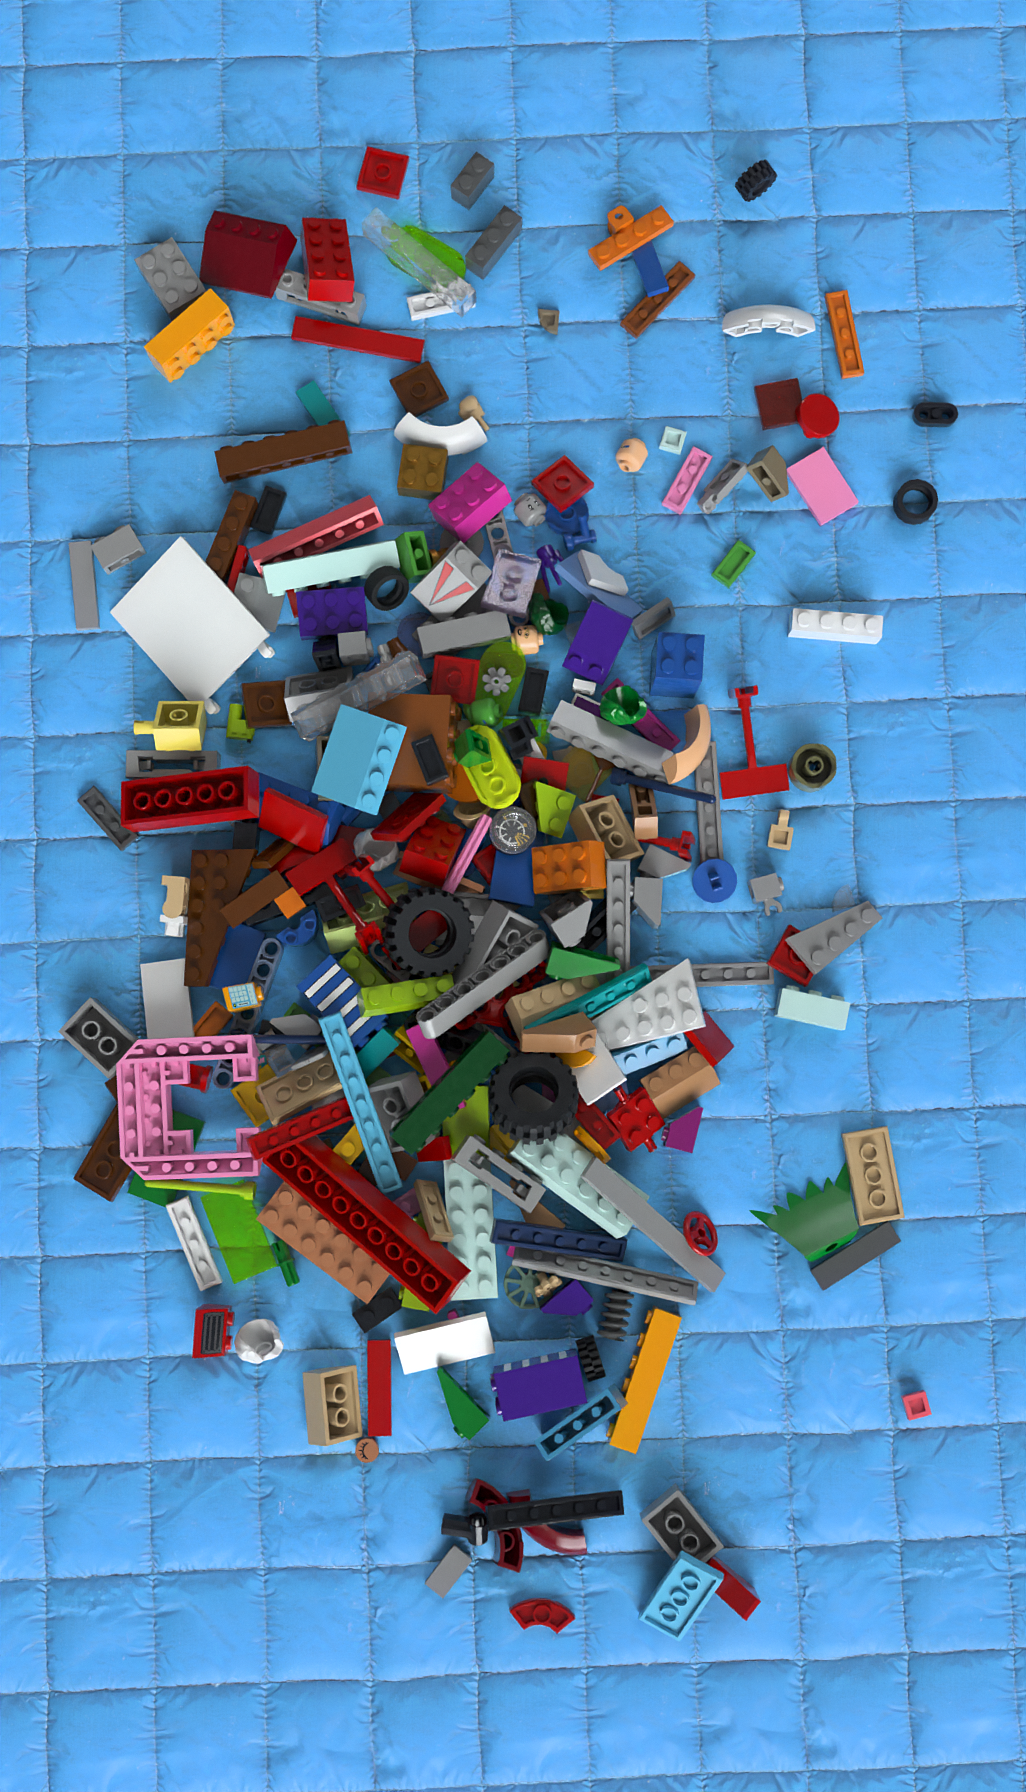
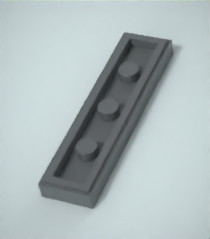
[810,1221,901,1291]

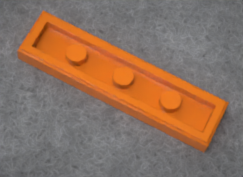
[825,290,865,379]

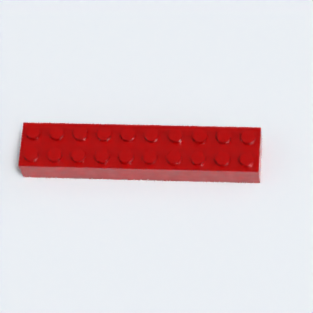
[262,1135,471,1314]

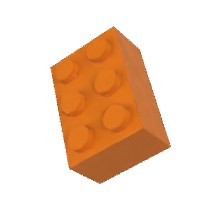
[531,840,607,895]

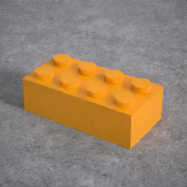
[144,288,235,383]

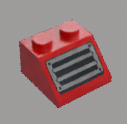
[192,1304,235,1358]

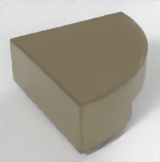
[538,309,560,335]

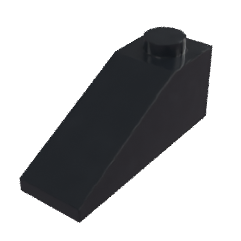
[312,636,342,672]

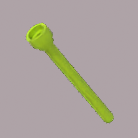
[144,1179,257,1200]

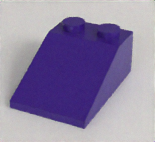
[562,600,634,686]

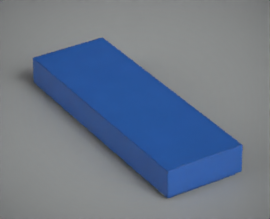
[631,240,669,298]

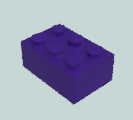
[296,586,368,641]

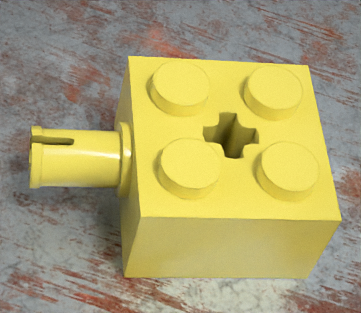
[134,701,207,751]

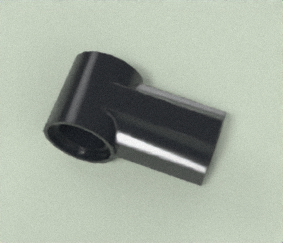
[441,1512,488,1546]

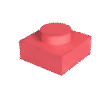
[901,1390,932,1421]

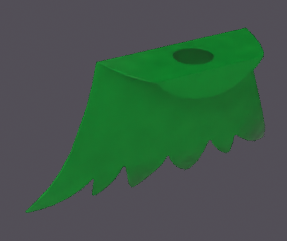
[749,1162,859,1262]

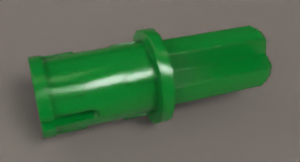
[271,1240,300,1287]

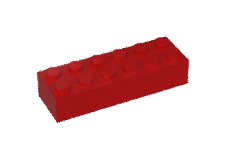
[121,765,259,832]

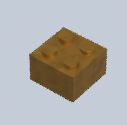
[397,444,448,500]

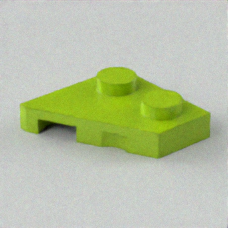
[533,781,576,839]

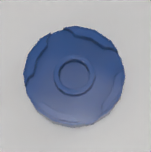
[545,497,589,536]

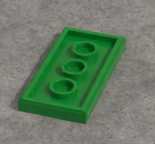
[127,1109,206,1208]

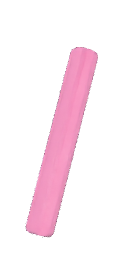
[441,814,492,894]

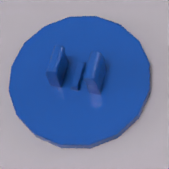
[692,858,737,903]

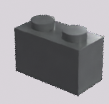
[451,152,494,210]

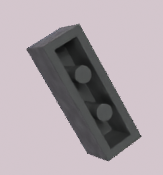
[465,205,522,280]

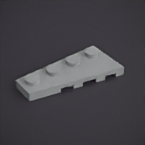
[785,901,883,975]

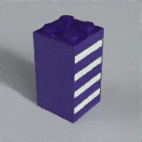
[490,1348,587,1422]

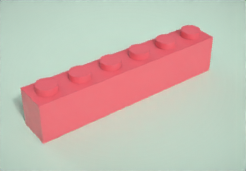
[248,495,384,578]

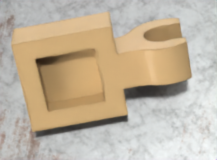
[767,810,794,851]

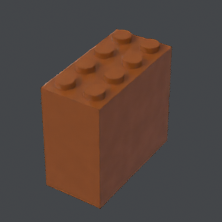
[368,693,462,794]

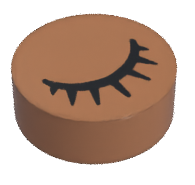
[355,1437,379,1463]

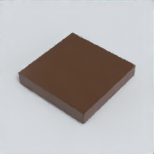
[389,360,449,417]
[240,680,292,729]

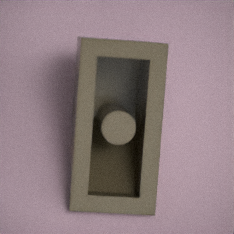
[746,445,789,502]

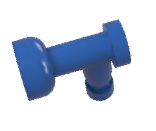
[563,515,597,552]

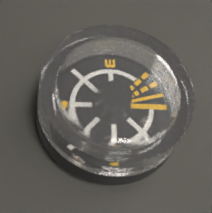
[488,807,537,855]

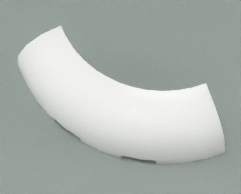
[722,305,816,337]
[394,412,487,456]

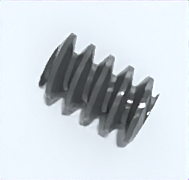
[596,1289,634,1341]

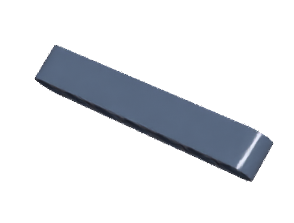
[212,938,284,1089]

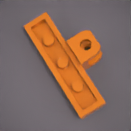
[588,205,674,271]

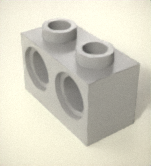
[338,631,374,667]

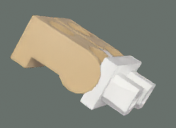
[160,875,190,937]

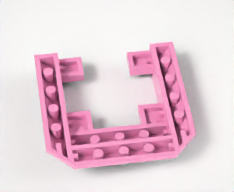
[116,1034,263,1180]

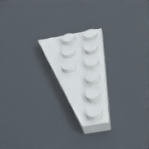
[591,958,706,1051]

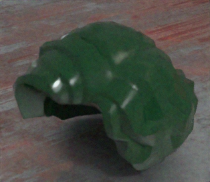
[528,593,569,635]

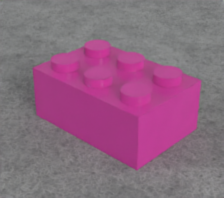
[428,462,512,543]

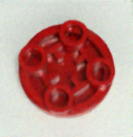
[795,393,840,438]

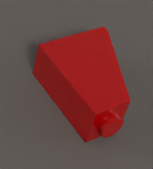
[705,1555,761,1621]

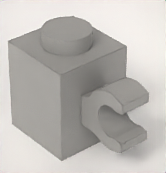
[747,873,784,916]

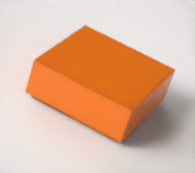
[274,887,306,919]

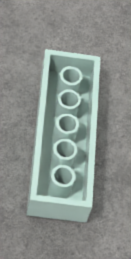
[506,1133,650,1239]
[443,1156,498,1301]

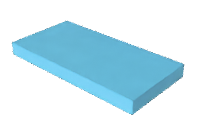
[638,1550,724,1642]

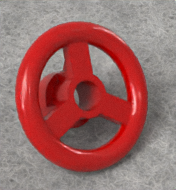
[683,1211,718,1256]

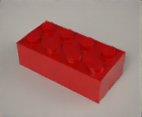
[300,217,355,302]

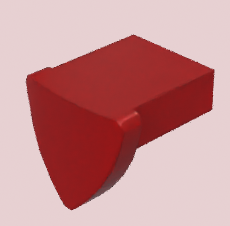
[178,1064,213,1094]

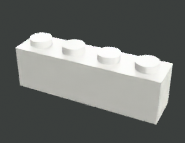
[788,608,883,644]

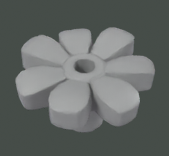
[482,667,511,696]

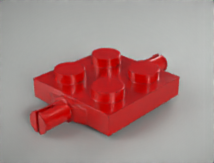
[606,1085,665,1152]

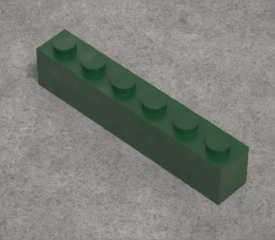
[389,1029,510,1155]

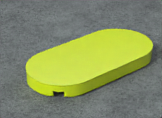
[462,725,521,809]

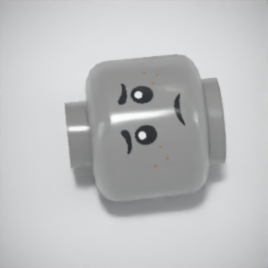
[514,493,547,527]

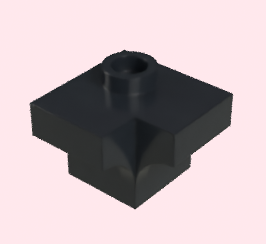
[497,715,539,762]

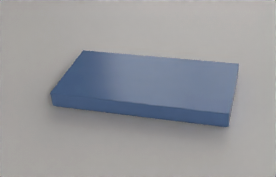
[554,552,644,619]

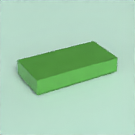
[711,539,756,589]

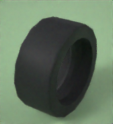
[893,479,938,525]
[364,566,409,611]

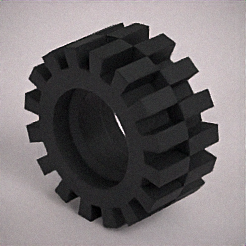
[735,159,777,202]
[575,1335,606,1382]

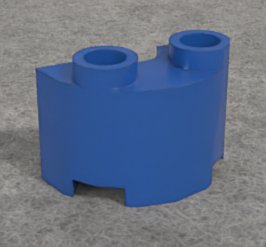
[276,909,320,947]

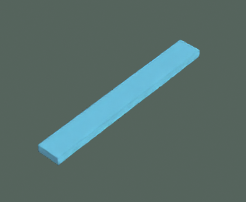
[318,1011,403,1194]

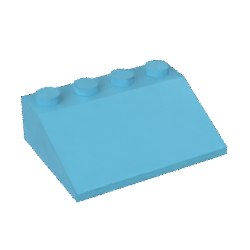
[311,704,407,816]

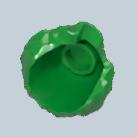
[599,685,647,725]

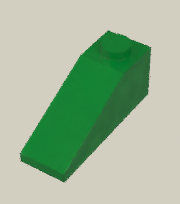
[545,941,621,980]
[437,1366,490,1440]

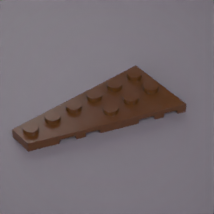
[184,849,258,987]

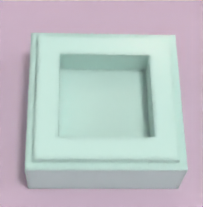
[659,426,687,455]

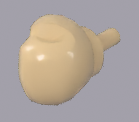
[458,395,490,432]

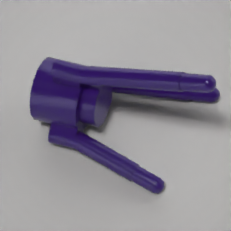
[536,544,564,593]

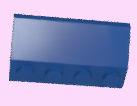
[250,772,346,849]

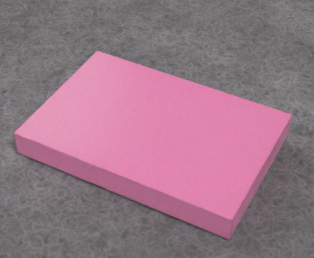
[786,447,859,526]

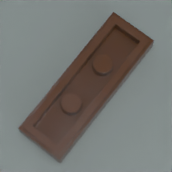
[219,869,290,929]

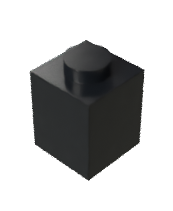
[232,819,261,851]

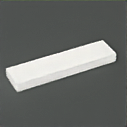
[166,1195,223,1291]

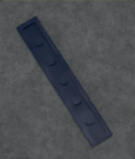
[489,1218,628,1262]

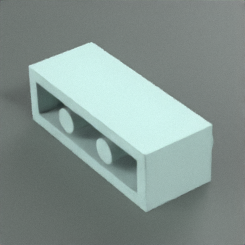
[774,985,850,1031]

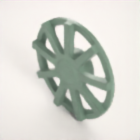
[504,1265,554,1309]

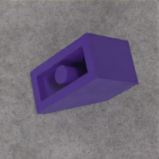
[540,1278,594,1316]

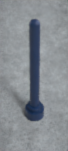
[610,767,716,804]
[230,1029,327,1045]

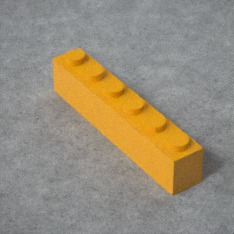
[606,1305,682,1454]

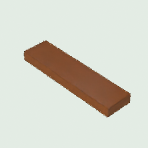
[620,261,696,339]

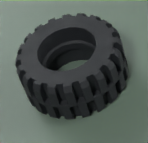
[382,887,475,978]
[489,1051,579,1145]

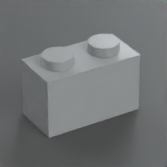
[90,524,146,575]

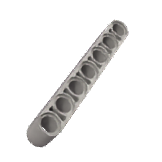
[416,930,550,1039]

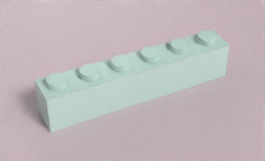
[260,539,400,597]

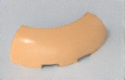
[662,704,711,785]

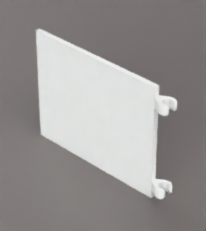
[110,536,275,714]

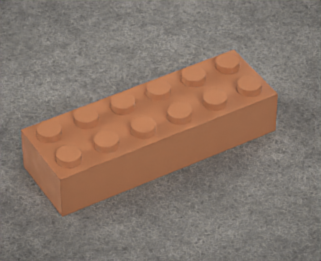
[256,1181,390,1304]

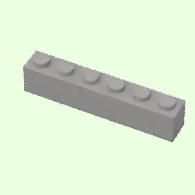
[546,700,676,784]

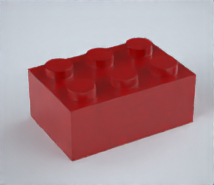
[399,816,467,887]

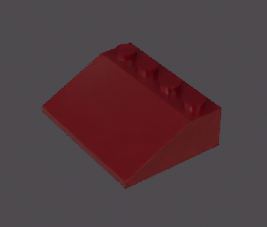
[199,210,298,299]

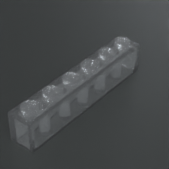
[361,207,476,317]
[290,650,427,742]

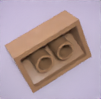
[638,1046,721,1119]

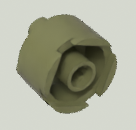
[787,743,837,793]

